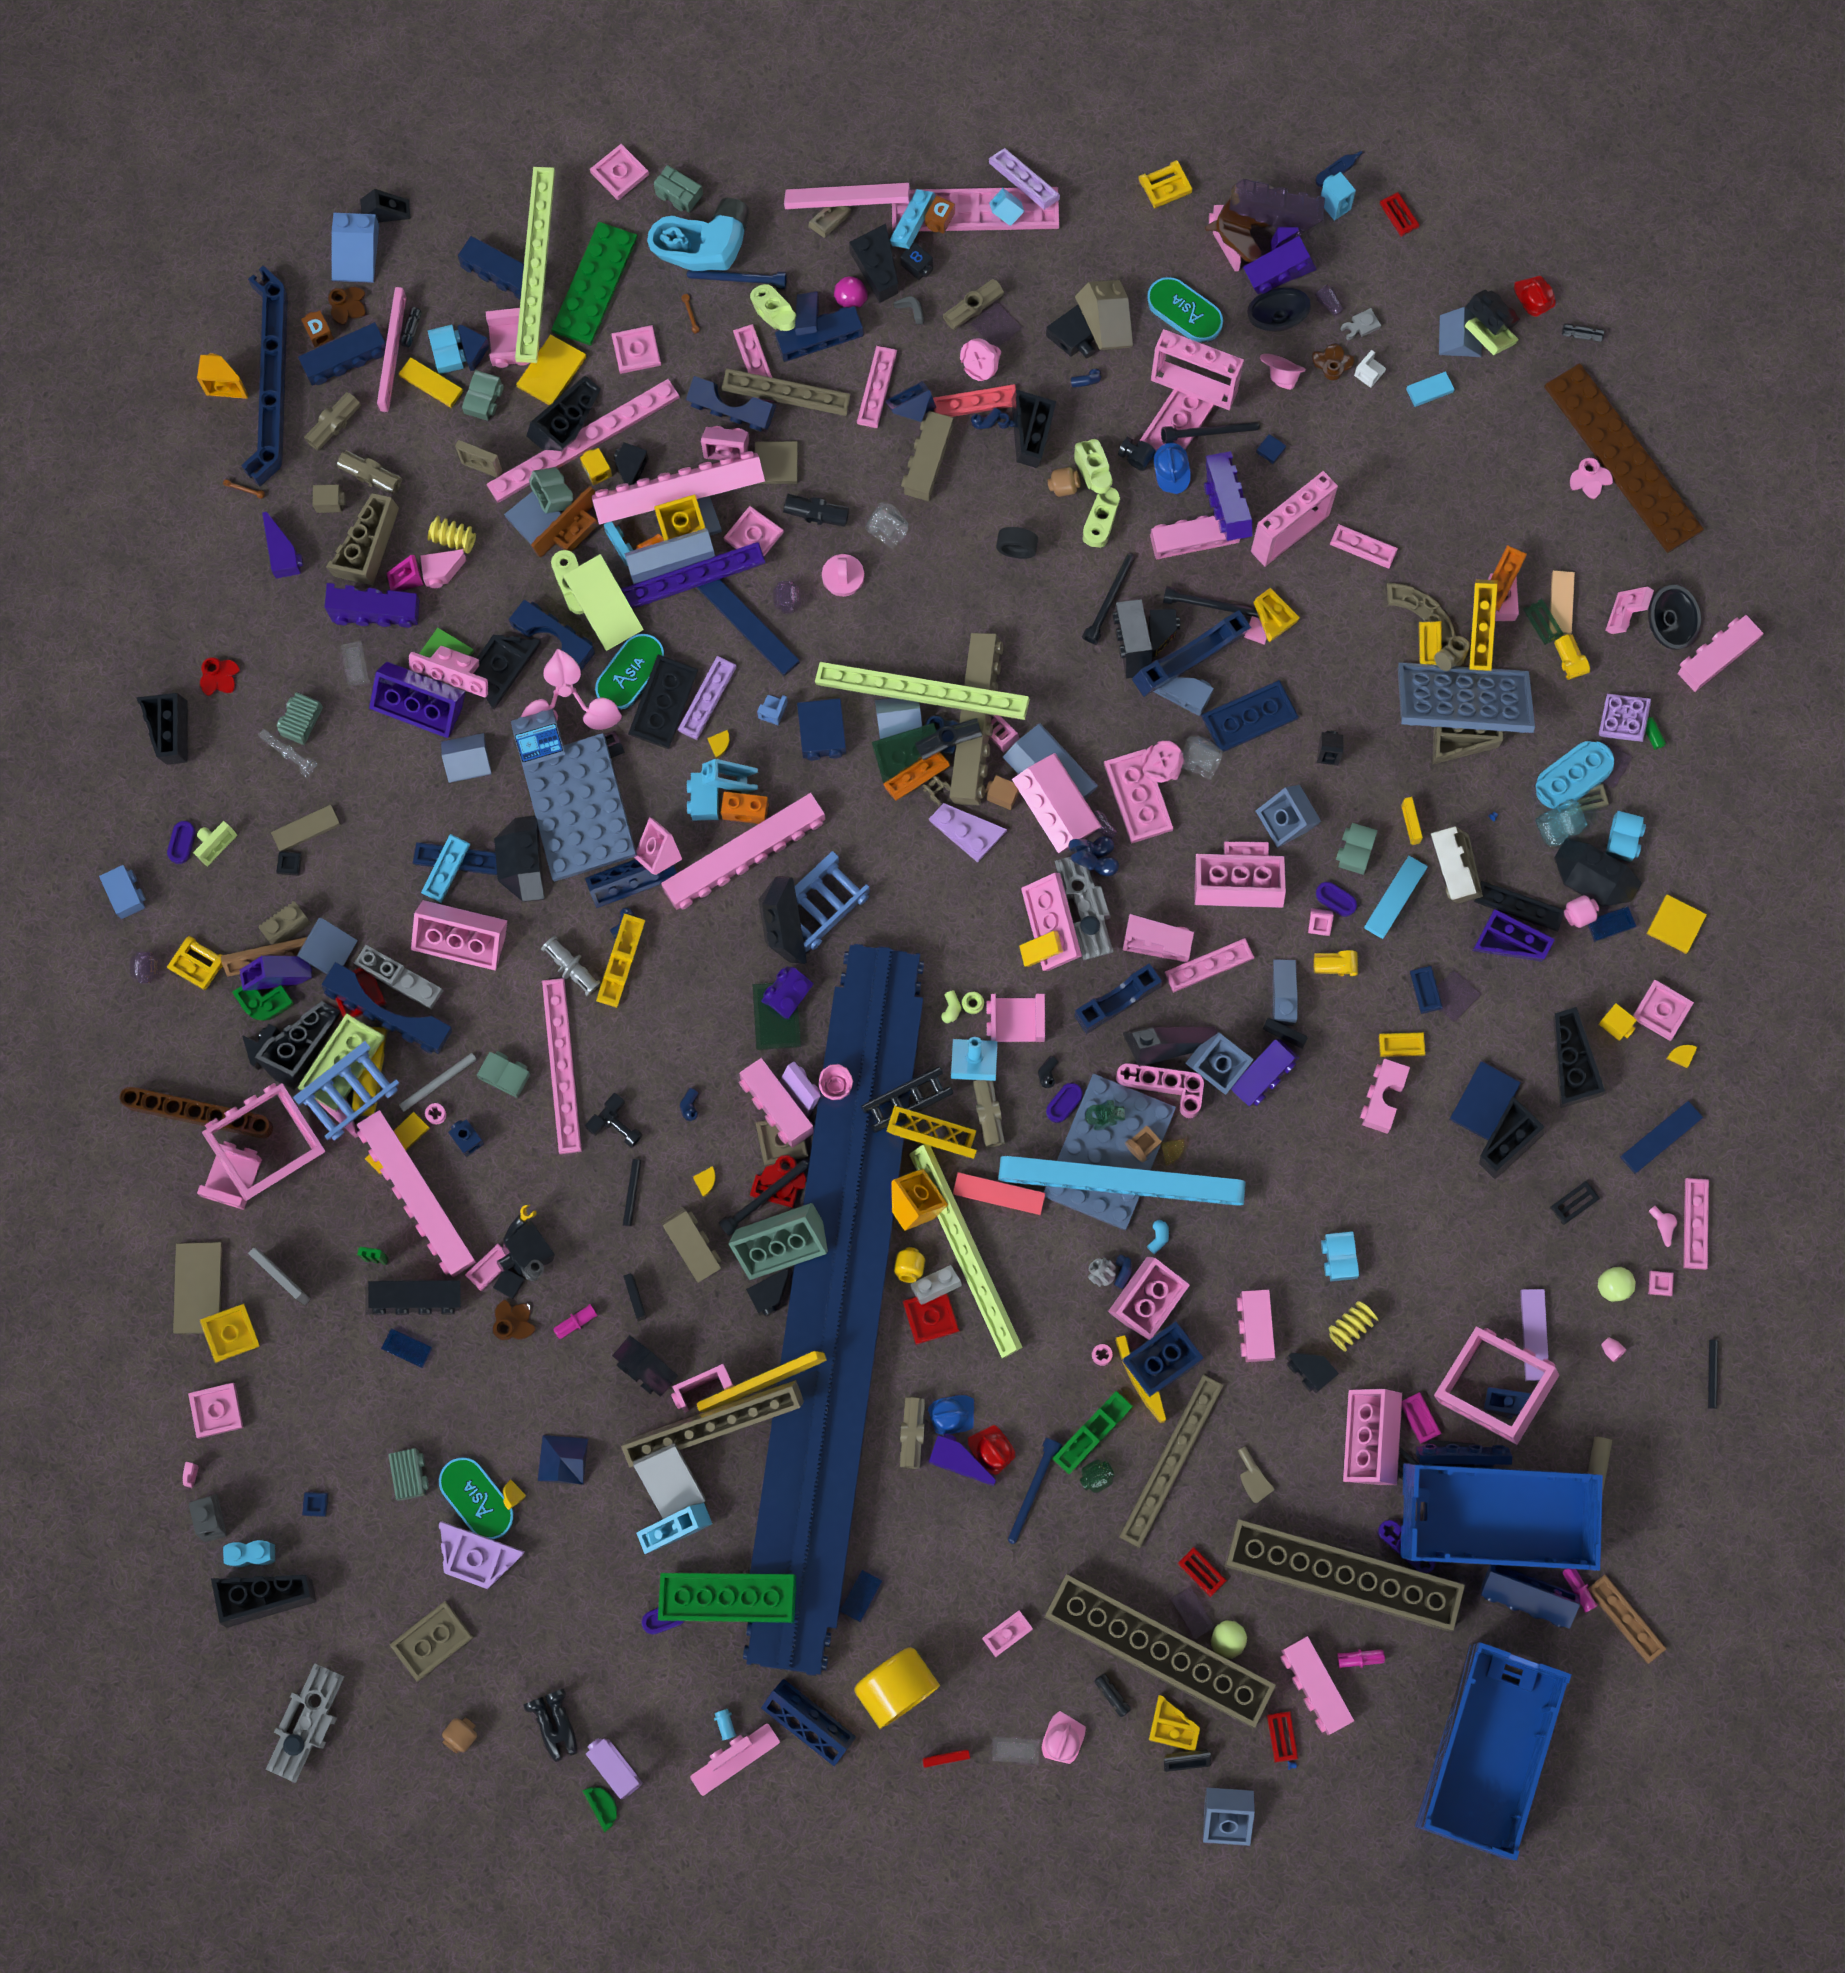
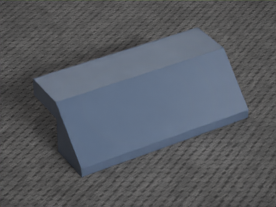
[624,528,715,585]
[1003,723,1098,800]

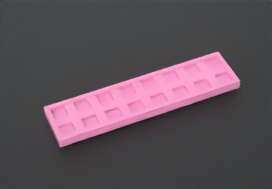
[892,187,1059,232]

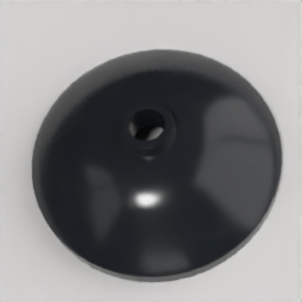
[1247,288,1311,332]
[1648,585,1701,650]

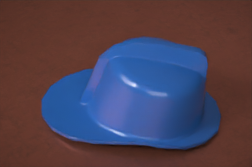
[1154,443,1190,494]
[928,1395,974,1435]

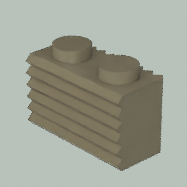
[259,901,311,945]

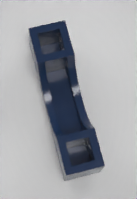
[686,376,777,432]
[509,600,595,671]
[1074,963,1162,1035]

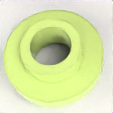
[962,992,984,1014]

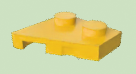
[1253,588,1300,642]
[1149,1695,1200,1751]

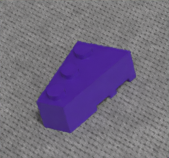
[1243,236,1317,295]
[1472,909,1555,962]
[1231,1039,1300,1107]

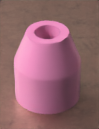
[1601,1337,1626,1362]

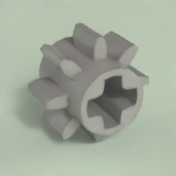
[1088,1258,1116,1287]

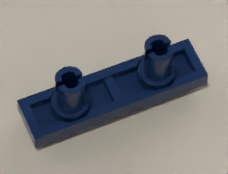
[1416,1444,1512,1468]

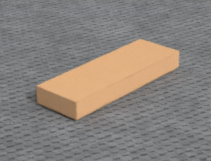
[1549,571,1575,635]

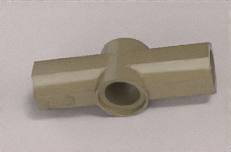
[943,279,1004,330]
[304,392,361,451]
[337,450,402,495]
[973,1080,1005,1147]
[900,1397,925,1469]

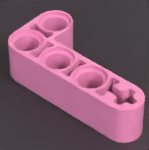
[1116,1064,1204,1118]

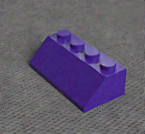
[369,662,466,738]

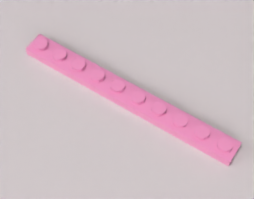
[487,379,680,503]

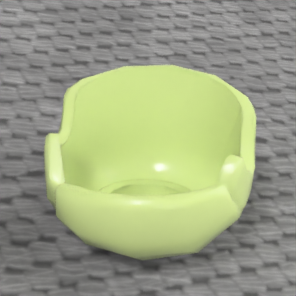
[1598,1267,1636,1302]
[1211,1620,1247,1659]

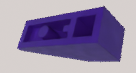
[262,512,303,579]
[929,1433,996,1486]

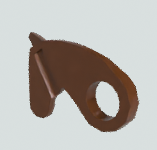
[1205,184,1285,262]

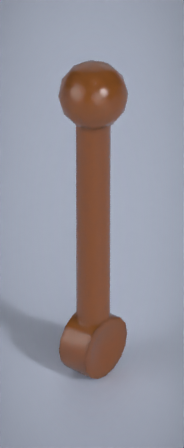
[681,294,700,334]
[223,479,265,499]

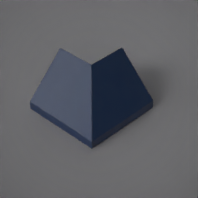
[885,381,937,422]
[538,1435,588,1485]

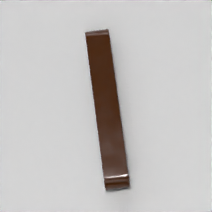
[119,1087,273,1138]

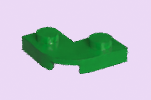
[232,985,294,1021]

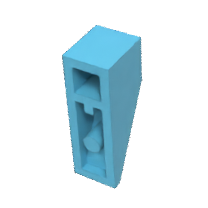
[637,1503,712,1554]

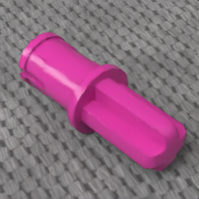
[553,1304,598,1339]
[1563,1568,1598,1613]
[1337,1649,1385,1668]

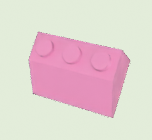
[1108,1257,1190,1340]

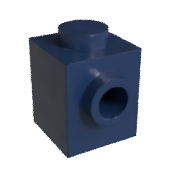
[448,1119,484,1157]

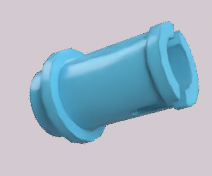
[714,1709,737,1740]

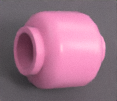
[1564,895,1599,928]

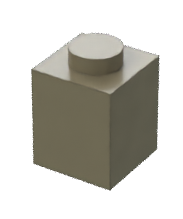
[313,485,346,513]

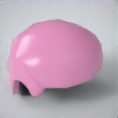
[819,1064,853,1100]

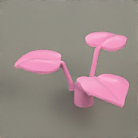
[521,649,622,730]

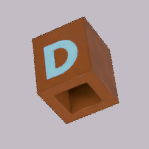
[925,195,955,234]
[301,310,334,348]

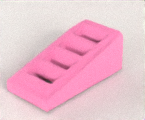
[989,715,1020,753]

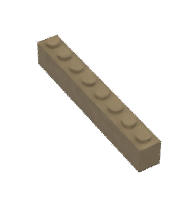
[950,633,1003,805]
[621,1380,804,1467]

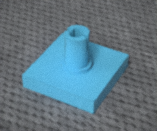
[951,1037,997,1081]

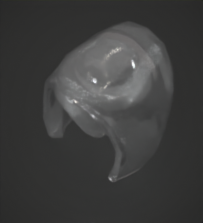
[865,502,909,549]
[1182,735,1223,780]

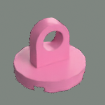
[960,338,1001,381]
[822,554,865,597]
[1141,741,1184,782]

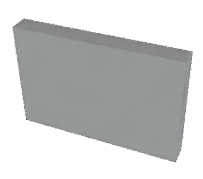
[248,1248,310,1306]
[633,1443,705,1519]

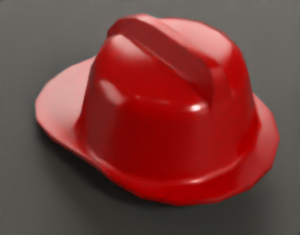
[1514,276,1556,317]
[968,1425,1015,1475]

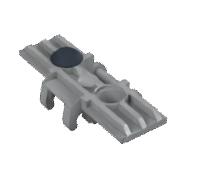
[1055,857,1113,961]
[266,1663,344,1783]

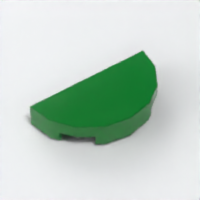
[582,1787,617,1832]

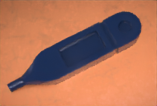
[1316,151,1362,187]

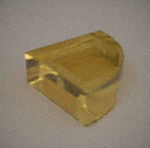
[1161,1139,1184,1166]

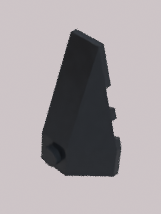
[255,1001,341,1090]

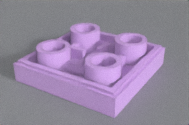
[1599,694,1651,742]
[779,1062,820,1117]

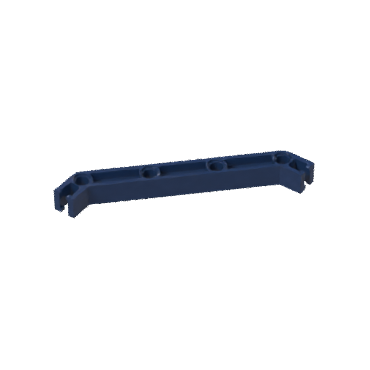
[241,266,288,487]

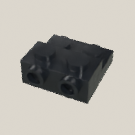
[1466,289,1520,335]

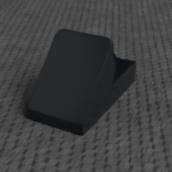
[242,1024,280,1070]

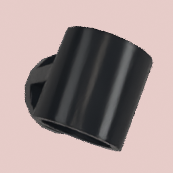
[1118,437,1156,471]

